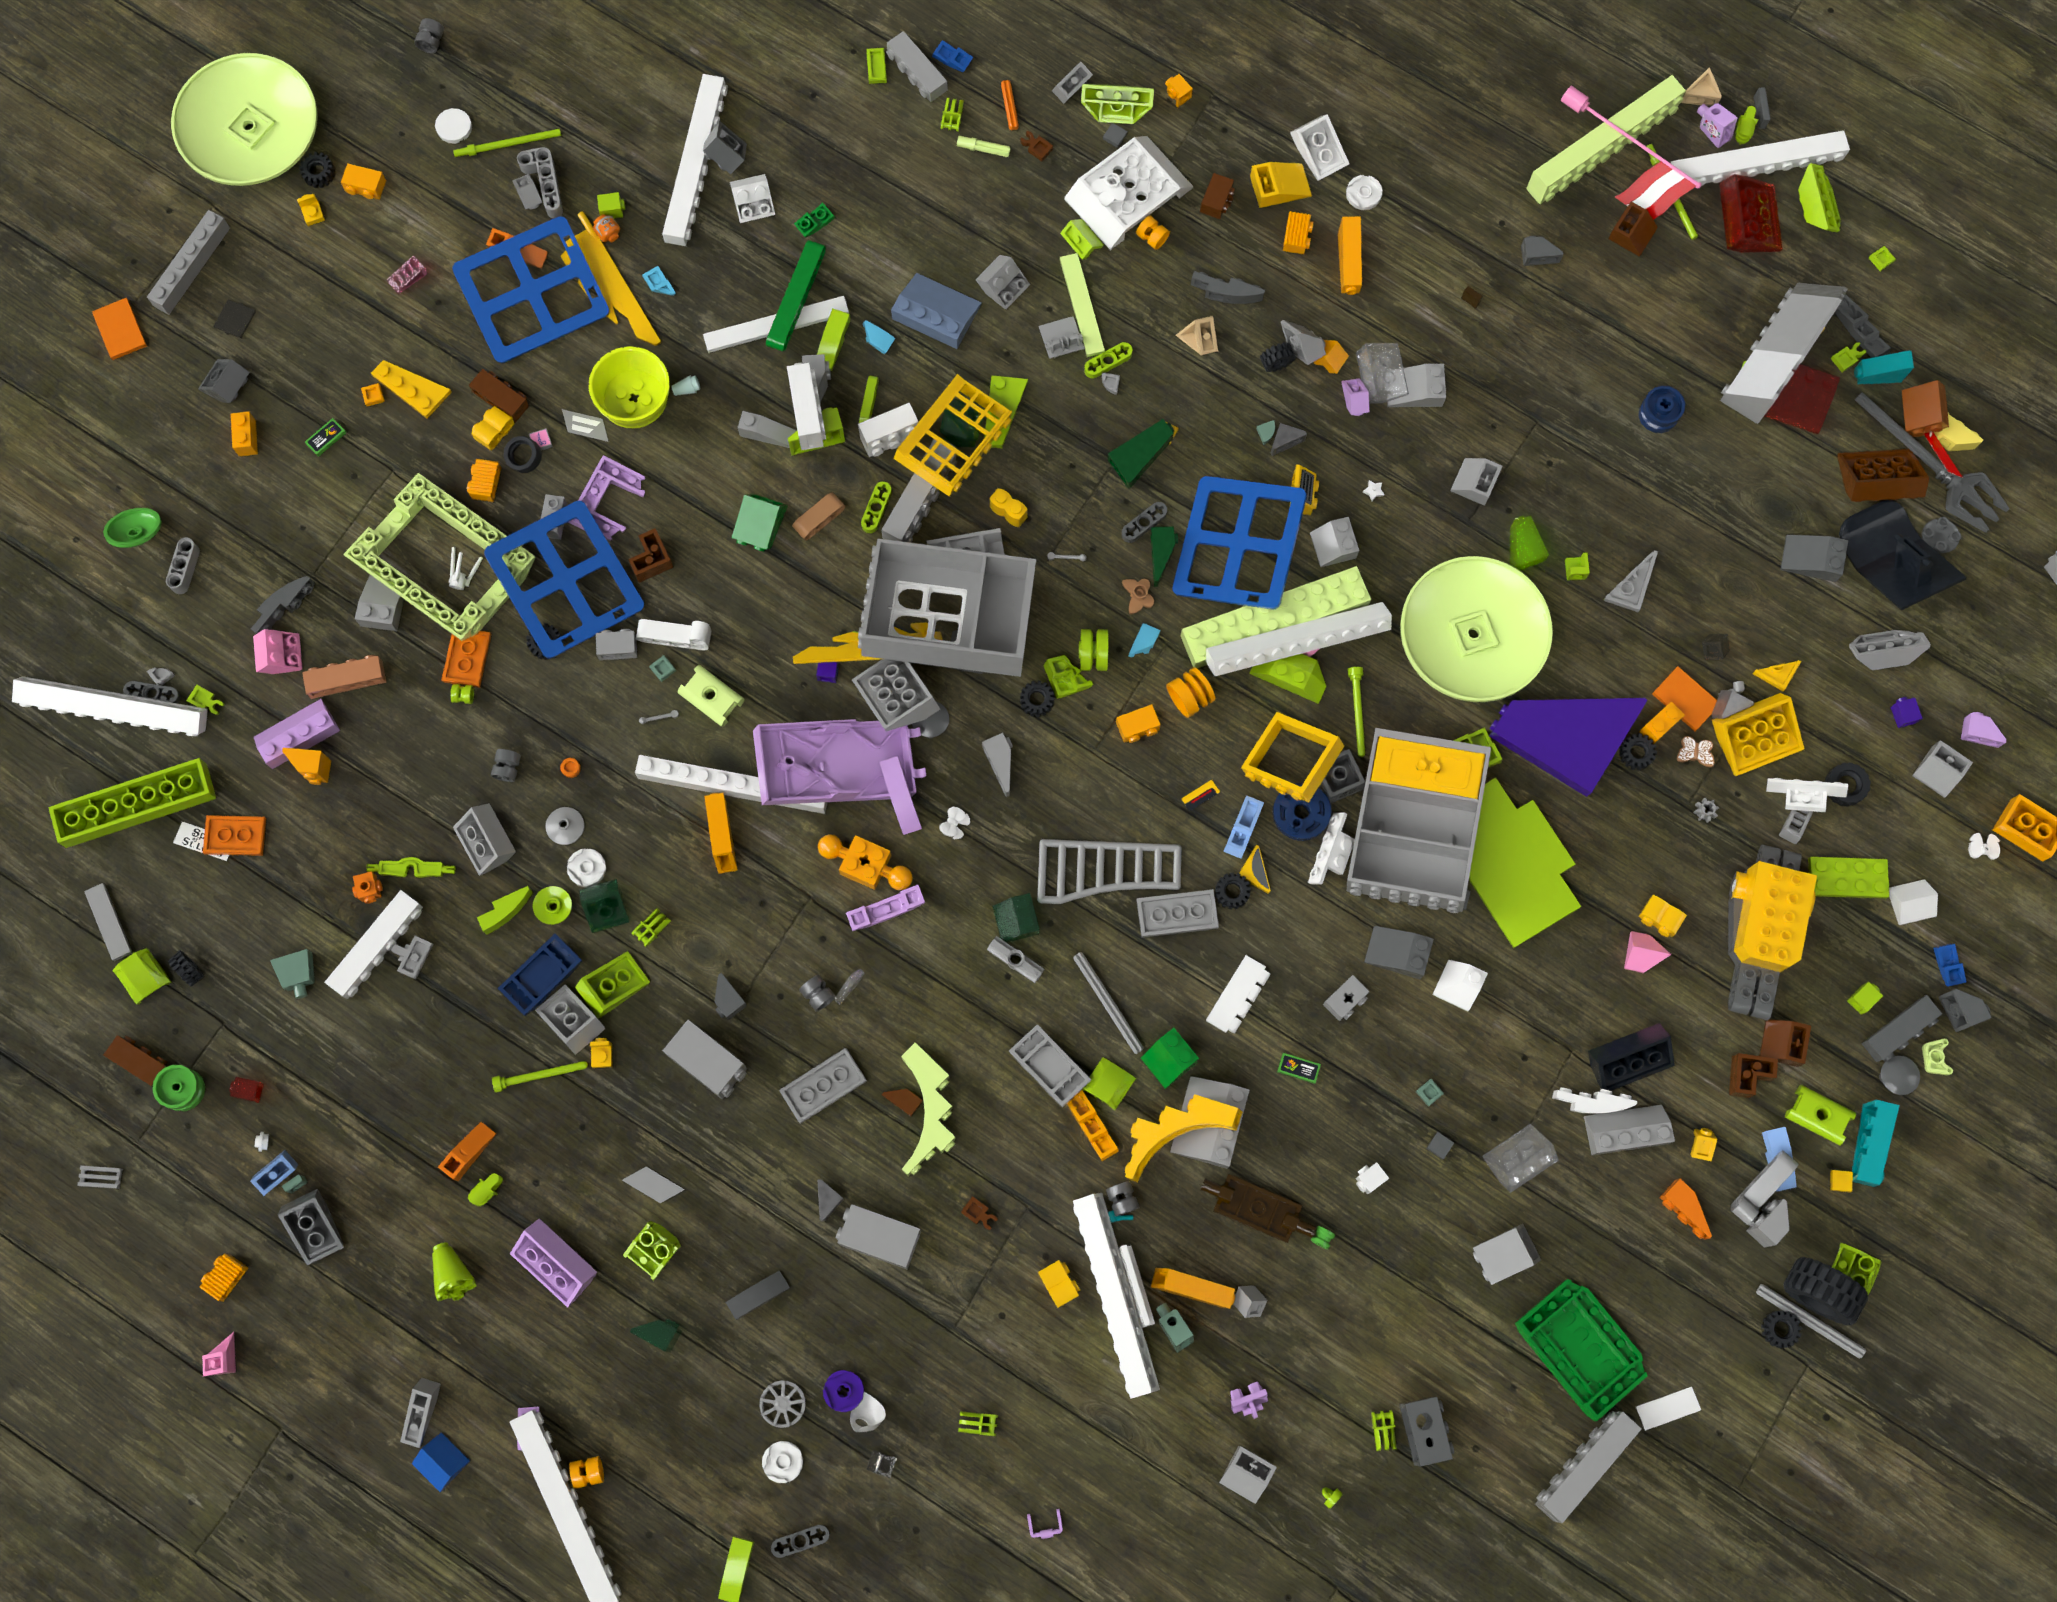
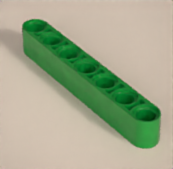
[766,240,826,352]

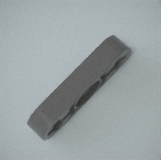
[1122,502,1167,543]
[123,681,181,704]
[771,1525,830,1558]

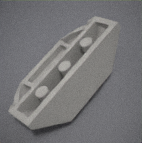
[1849,630,1931,670]

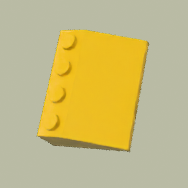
[1712,693,1804,776]

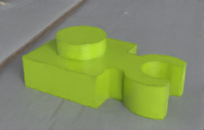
[1831,342,1866,373]
[186,685,225,715]

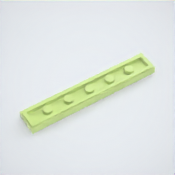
[1060,253,1105,357]

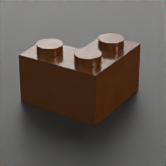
[1200,173,1236,219]
[628,528,673,583]
[1729,1053,1778,1098]

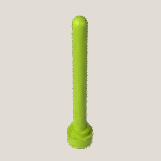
[1348,667,1365,757]
[492,1061,588,1093]

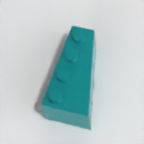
[1852,1100,1900,1187]

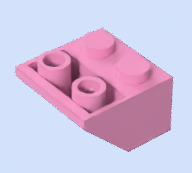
[253,629,302,674]

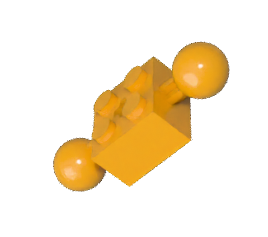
[818,834,913,890]

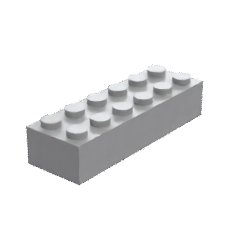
[882,439,957,543]
[1535,1412,1641,1523]

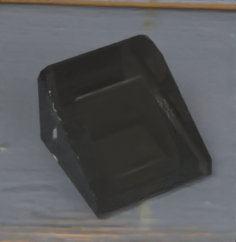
[867,1450,897,1478]

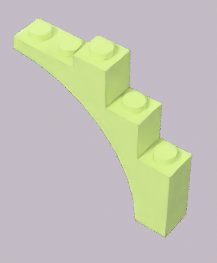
[901,1043,955,1176]

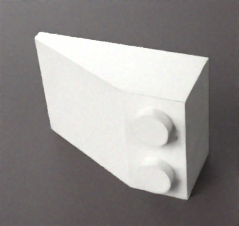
[1290,114,1349,181]

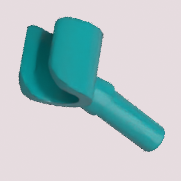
[1108,1211,1133,1223]

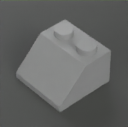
[1281,320,1326,365]
[1310,517,1359,567]

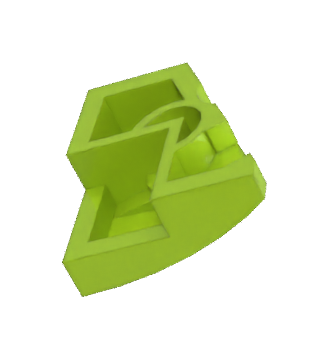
[1043,655,1093,699]
[1453,727,1502,767]

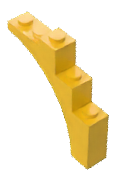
[1125,1094,1243,1183]

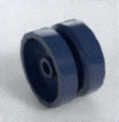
[1639,386,1685,433]

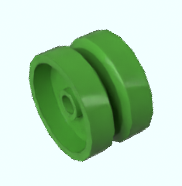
[153,1065,205,1111]

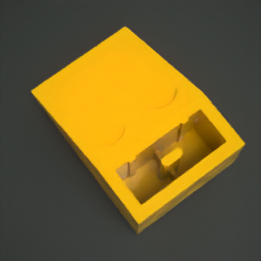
[1250,162,1312,208]

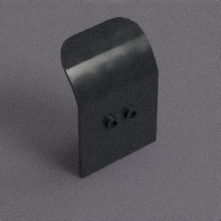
[1839,499,1966,611]

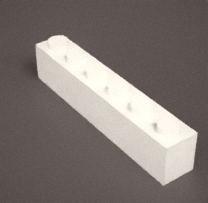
[324,890,423,999]

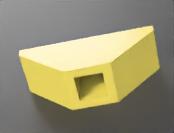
[1934,413,1984,451]

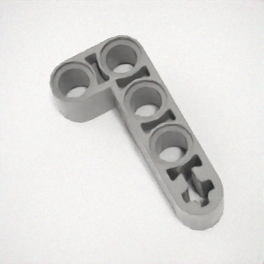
[517,147,563,219]
[1730,1150,1799,1225]

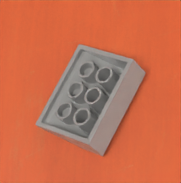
[852,659,940,731]
[1170,1076,1249,1169]

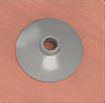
[546,807,584,845]

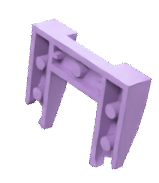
[568,455,645,541]

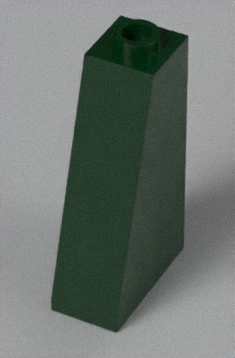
[1108,419,1174,489]

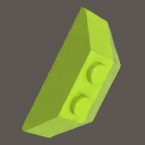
[1081,84,1154,124]
[1798,163,1841,233]
[1249,653,1326,704]

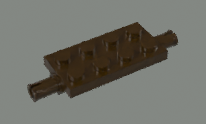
[1200,1174,1316,1243]

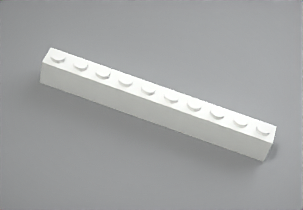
[662,74,728,246]
[1671,131,1850,186]
[1206,602,1392,676]
[12,676,207,736]
[635,755,828,814]
[1073,1193,1160,1398]
[510,1409,622,1602]

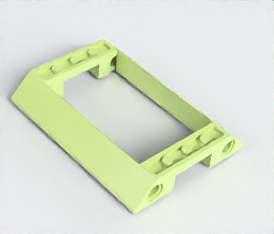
[344,473,535,641]

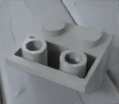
[976,255,1030,309]
[1450,458,1502,506]
[1912,740,1973,798]
[1746,1199,1789,1248]
[1219,1446,1277,1504]

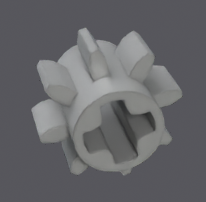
[1693,798,1719,823]

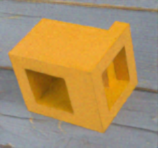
[1165,74,1193,107]

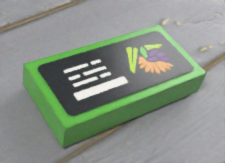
[305,418,346,457]
[1277,1053,1321,1084]

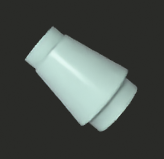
[672,375,701,396]

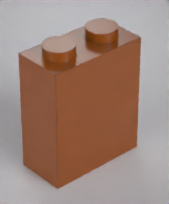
[1902,380,1949,437]

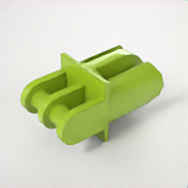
[941,98,964,132]
[1735,106,1758,144]
[632,908,671,947]
[468,1173,503,1206]
[1371,1410,1397,1451]
[958,1411,998,1436]

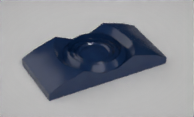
[498,934,582,1016]

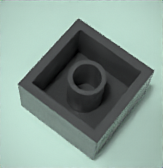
[1314,749,1365,804]

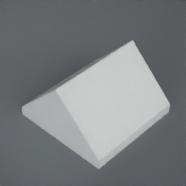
[1889,879,1938,925]

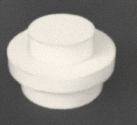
[255,1132,269,1152]

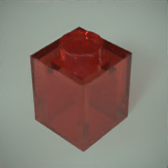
[229,1077,264,1103]

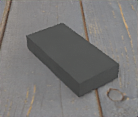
[1753,87,1771,129]

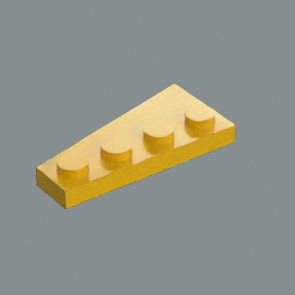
[371,360,452,419]

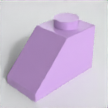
[1342,378,1369,416]
[1961,712,2006,748]

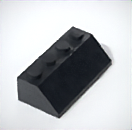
[1588,1023,1675,1091]

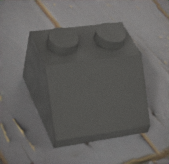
[703,121,747,174]
[198,359,250,403]
[1939,989,1992,1032]

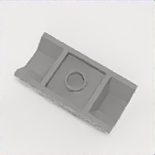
[926,528,1005,555]

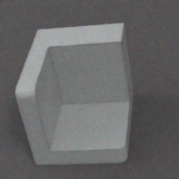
[1233,1286,1267,1318]

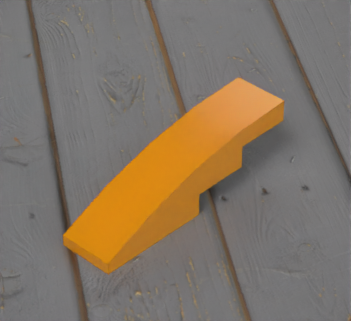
[1067,1090,1119,1161]

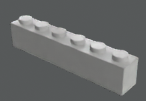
[147,210,230,315]

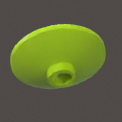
[533,886,572,925]

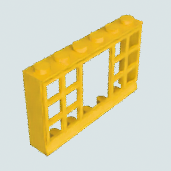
[894,374,1012,497]

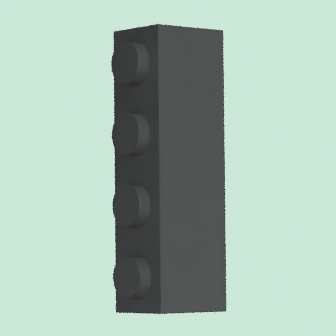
[1861,995,1942,1062]

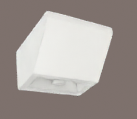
[730,174,775,223]

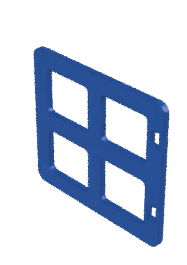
[452,216,609,363]
[1172,476,1307,610]
[484,501,644,658]

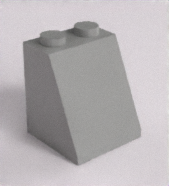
[1473,1224,1541,1285]

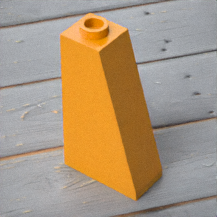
[1338,216,1362,295]
[704,793,738,874]
[1151,1268,1235,1309]

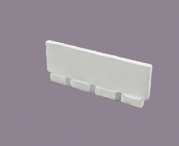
[1206,955,1271,1033]

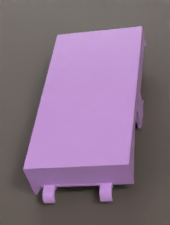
[753,719,926,805]

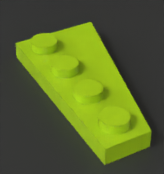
[984,376,1028,448]

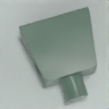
[270,949,315,999]
[1156,1303,1194,1353]

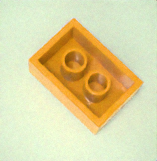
[1993,794,2057,862]

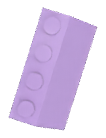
[254,699,340,769]
[510,1219,597,1308]

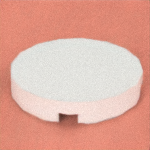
[435,108,472,144]
[1346,175,1382,210]
[567,849,606,887]
[762,1441,803,1483]

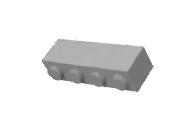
[886,31,948,102]

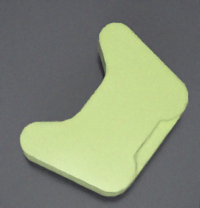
[1922,1038,1953,1075]

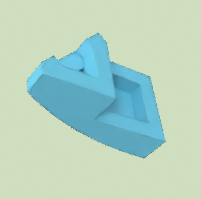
[642,266,676,295]
[863,320,895,354]
[1128,623,1160,657]

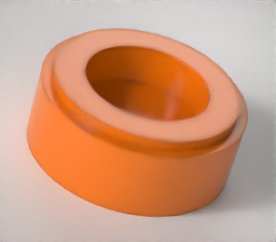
[560,758,581,778]

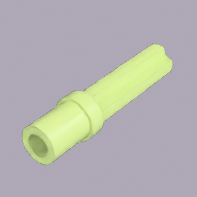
[957,136,1010,157]

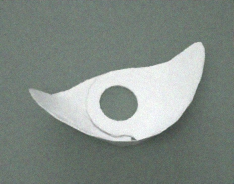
[850,1392,886,1432]

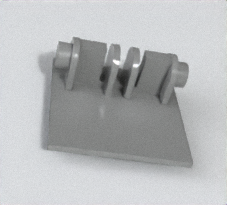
[1039,316,1084,359]

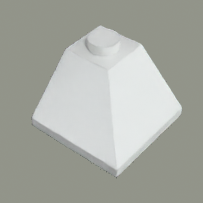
[1432,960,1488,1012]

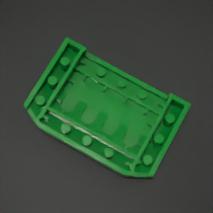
[1515,1279,1647,1422]

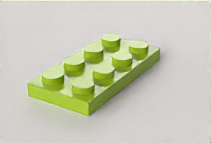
[1808,857,1889,899]

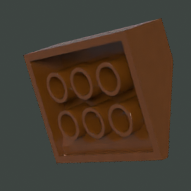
[1837,449,1929,502]

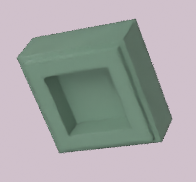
[649,655,676,682]
[1415,1079,1444,1107]
[282,1174,308,1194]

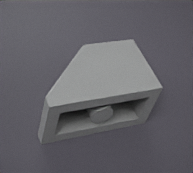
[512,174,542,210]

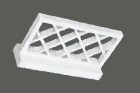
[1119,1245,1155,1328]

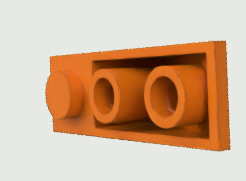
[486,228,548,269]
[438,1122,496,1181]
[1660,1179,1712,1240]

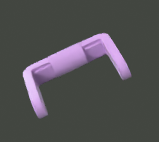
[1027,1509,1063,1539]

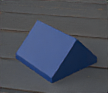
[412,1432,470,1492]

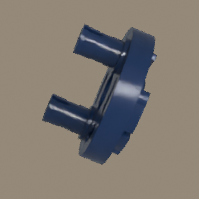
[1273,783,1331,841]

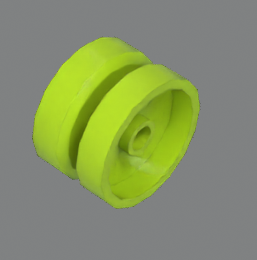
[1079,629,1108,671]

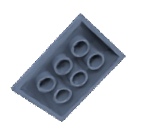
[891,273,982,349]

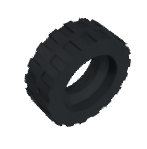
[1824,762,1871,807]

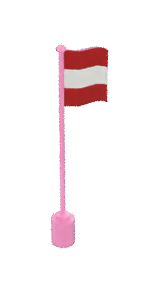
[1561,86,1702,220]

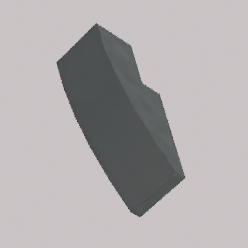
[726,1271,790,1320]

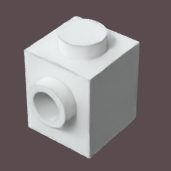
[1355,1162,1389,1194]

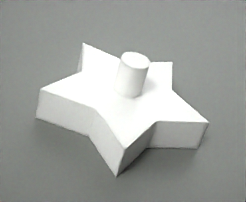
[1362,480,1384,501]

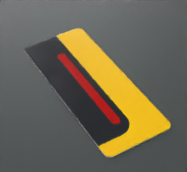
[1182,780,1220,811]

